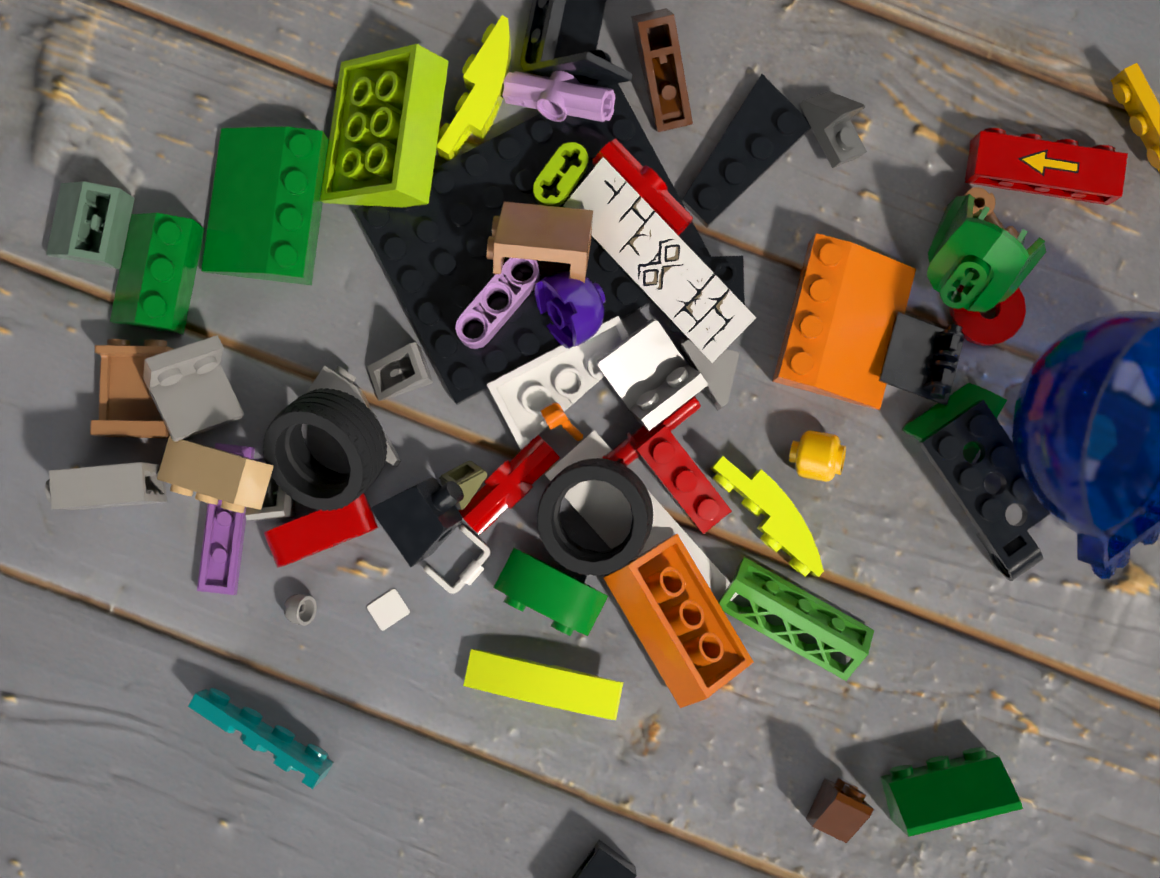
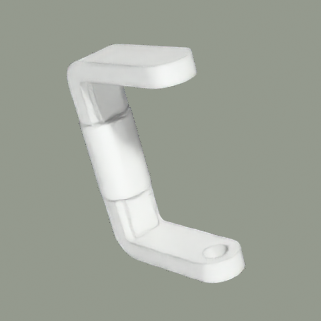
[423,524,491,594]

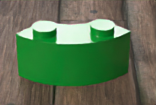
[493,548,608,636]

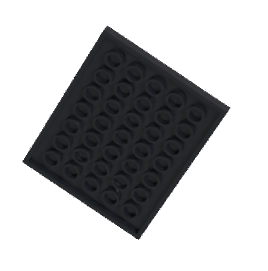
[355,83,711,405]

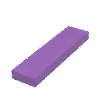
[197,443,255,595]

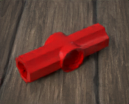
[593,138,693,236]
[459,435,560,535]

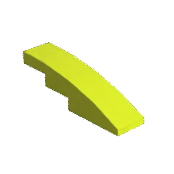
[463,649,624,720]

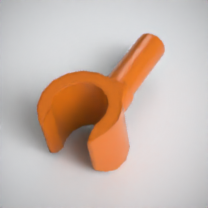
[540,402,583,441]

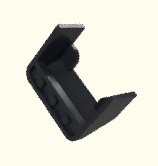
[520,0,633,86]

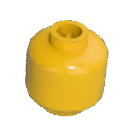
[789,430,846,482]

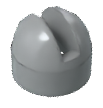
[284,594,317,626]

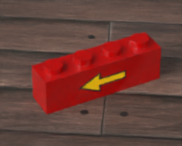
[965,128,1128,205]

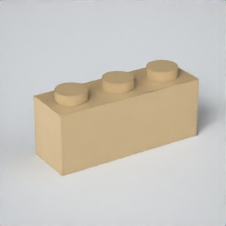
[157,436,274,513]

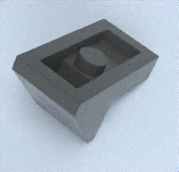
[799,91,867,168]

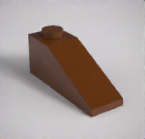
[631,8,693,132]

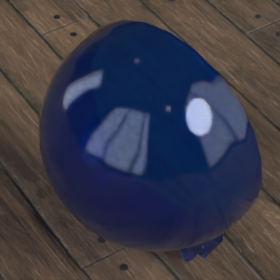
[1012,311,1160,580]

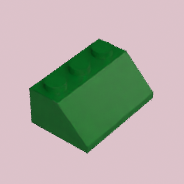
[110,213,205,335]
[880,747,1023,837]

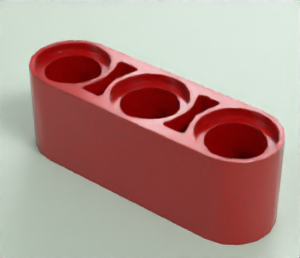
[264,493,378,568]

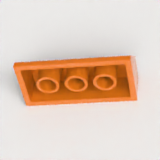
[604,534,754,708]

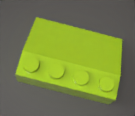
[320,44,449,208]

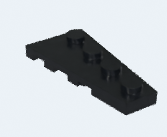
[682,74,811,228]

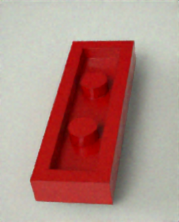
[634,424,732,534]

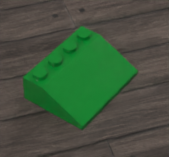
[201,126,329,286]

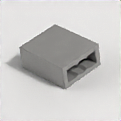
[45,462,167,510]

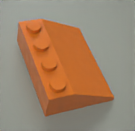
[772,233,916,410]

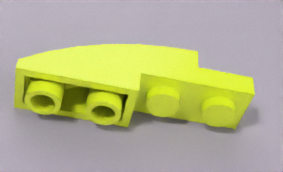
[436,15,511,161]
[710,456,824,577]

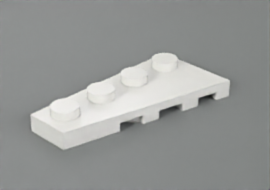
[487,316,629,449]

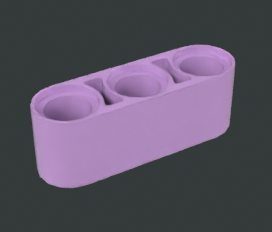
[455,258,540,349]

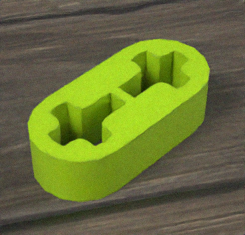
[533,142,588,207]

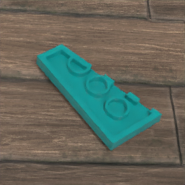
[188,688,334,789]

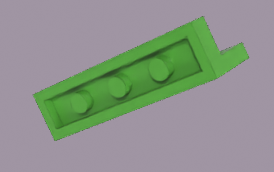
[718,557,874,681]

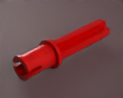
[602,396,701,467]

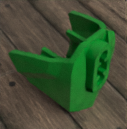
[927,194,1046,312]

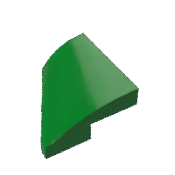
[902,383,1007,463]

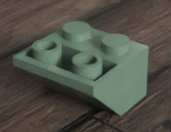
[46,181,135,269]

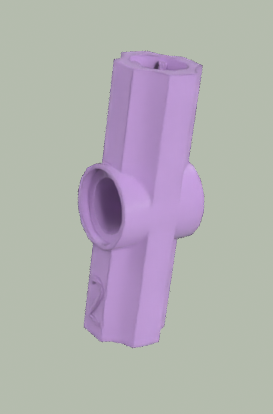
[502,71,616,122]

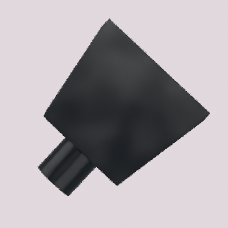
[370,477,464,567]

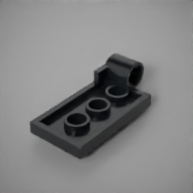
[918,400,1058,581]

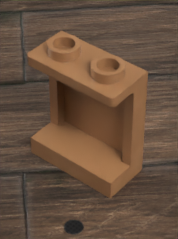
[487,202,593,283]
[90,339,174,438]

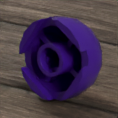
[535,271,606,349]

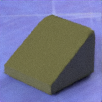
[439,460,487,510]

